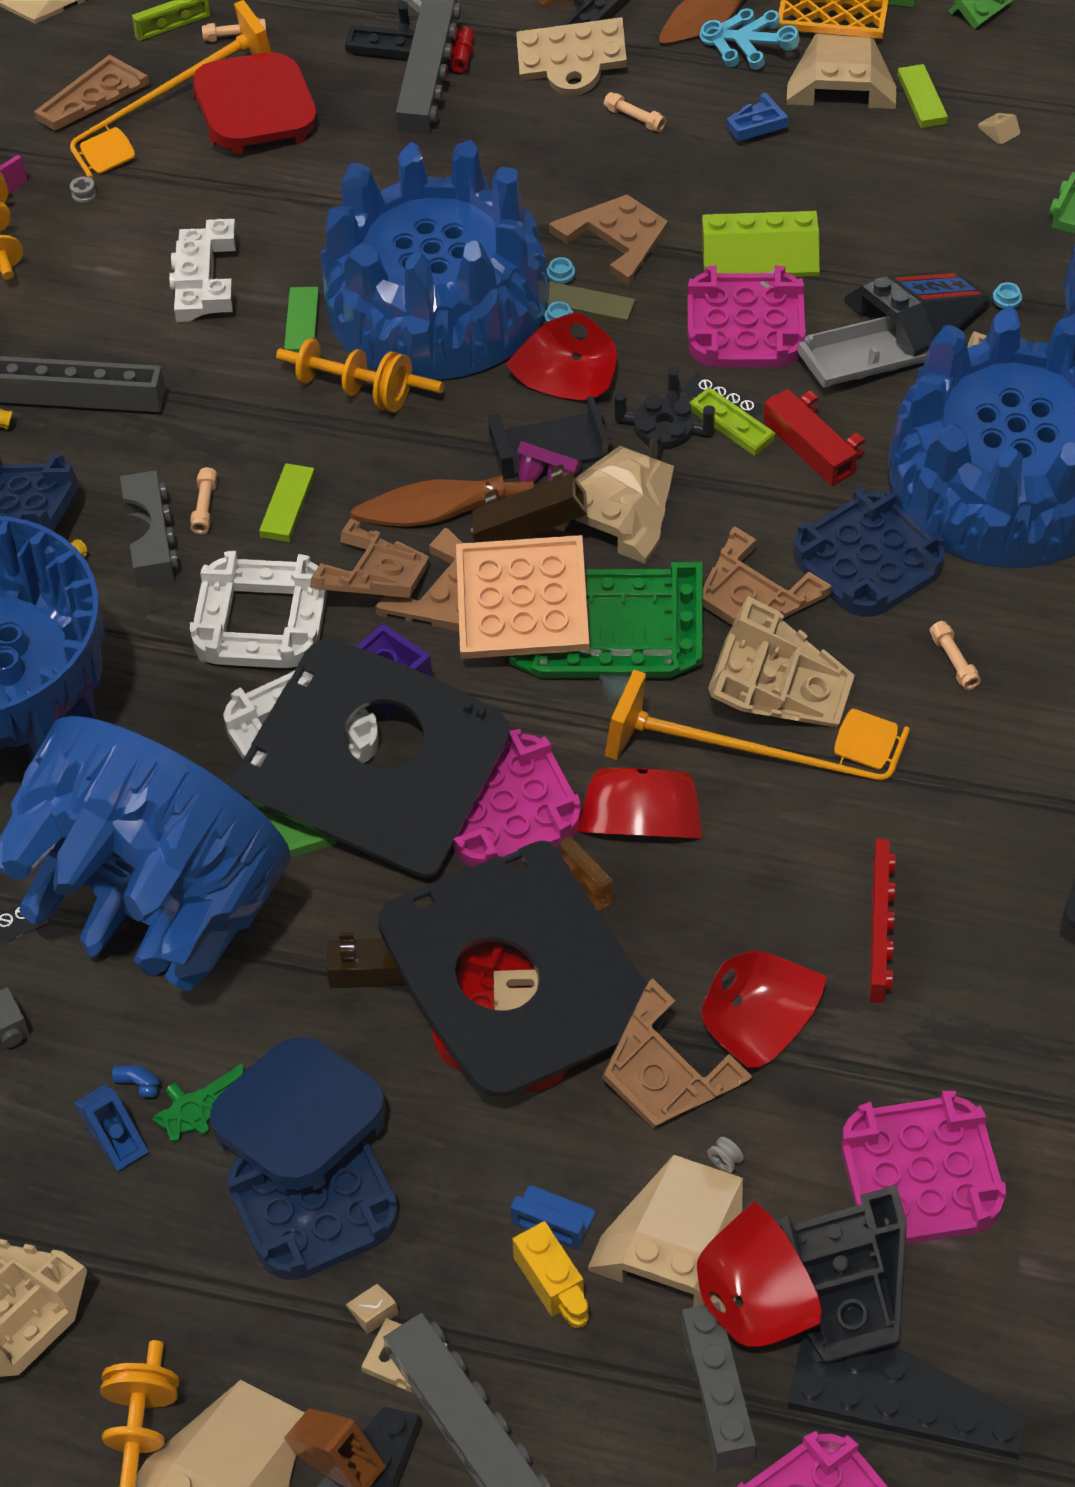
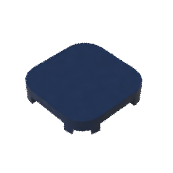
[0,453,79,531]
[793,487,946,617]
[210,1037,386,1194]
[227,1137,398,1280]

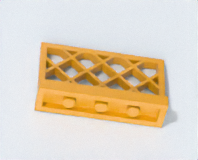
[776,0,889,39]

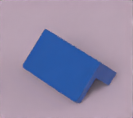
[510,1185,595,1251]

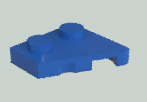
[727,93,789,141]

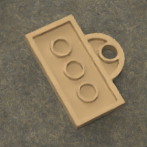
[516,17,627,96]

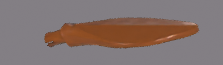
[659,0,745,46]
[350,476,534,526]

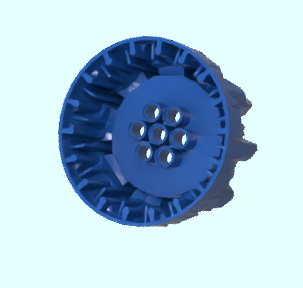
[320,140,549,380]
[888,305,1075,568]
[0,516,105,761]
[0,716,291,992]

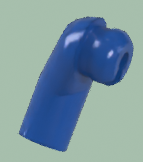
[112,1065,160,1097]

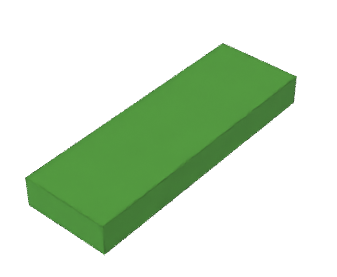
[284,287,319,353]

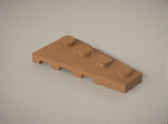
[34,54,149,131]

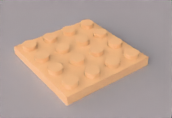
[456,535,590,659]

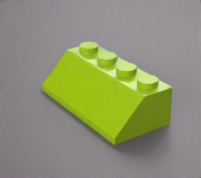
[701,211,820,277]

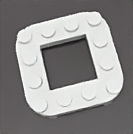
[190,551,327,668]
[223,660,379,767]

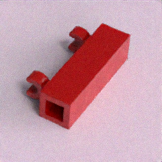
[763,389,866,487]

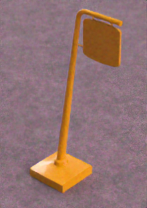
[70,0,272,179]
[604,670,910,781]

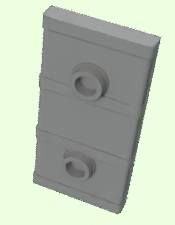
[798,316,928,388]

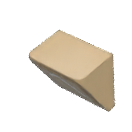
[978,113,1020,144]
[346,1284,398,1335]

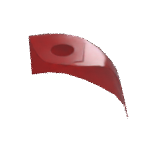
[506,313,617,401]
[578,767,702,838]
[702,950,827,1067]
[697,1201,821,1347]

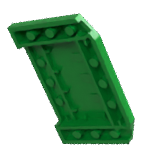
[509,562,702,678]

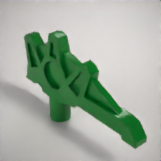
[152,1063,244,1143]

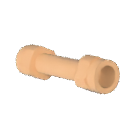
[202,18,267,43]
[604,92,666,133]
[190,467,217,535]
[930,621,981,690]

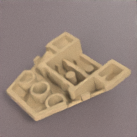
[553,446,674,564]

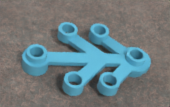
[700,8,800,69]

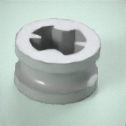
[70,176,97,203]
[707,1137,744,1173]

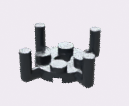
[614,366,715,460]

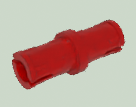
[451,26,475,73]

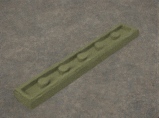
[548,281,636,325]

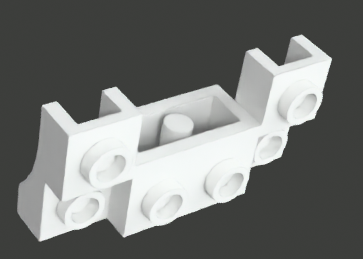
[170,219,237,322]

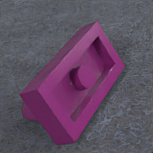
[517,441,582,482]

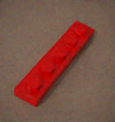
[869,839,896,1004]

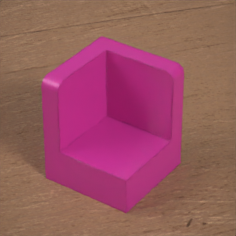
[0,155,28,194]

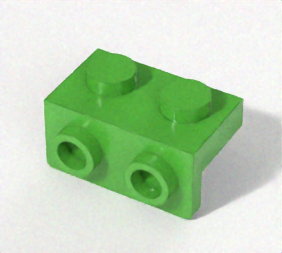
[948,0,1013,29]

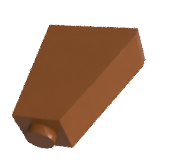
[284,1408,386,1487]

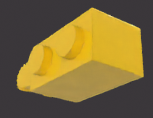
[512,1221,589,1329]

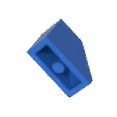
[73,1084,149,1171]

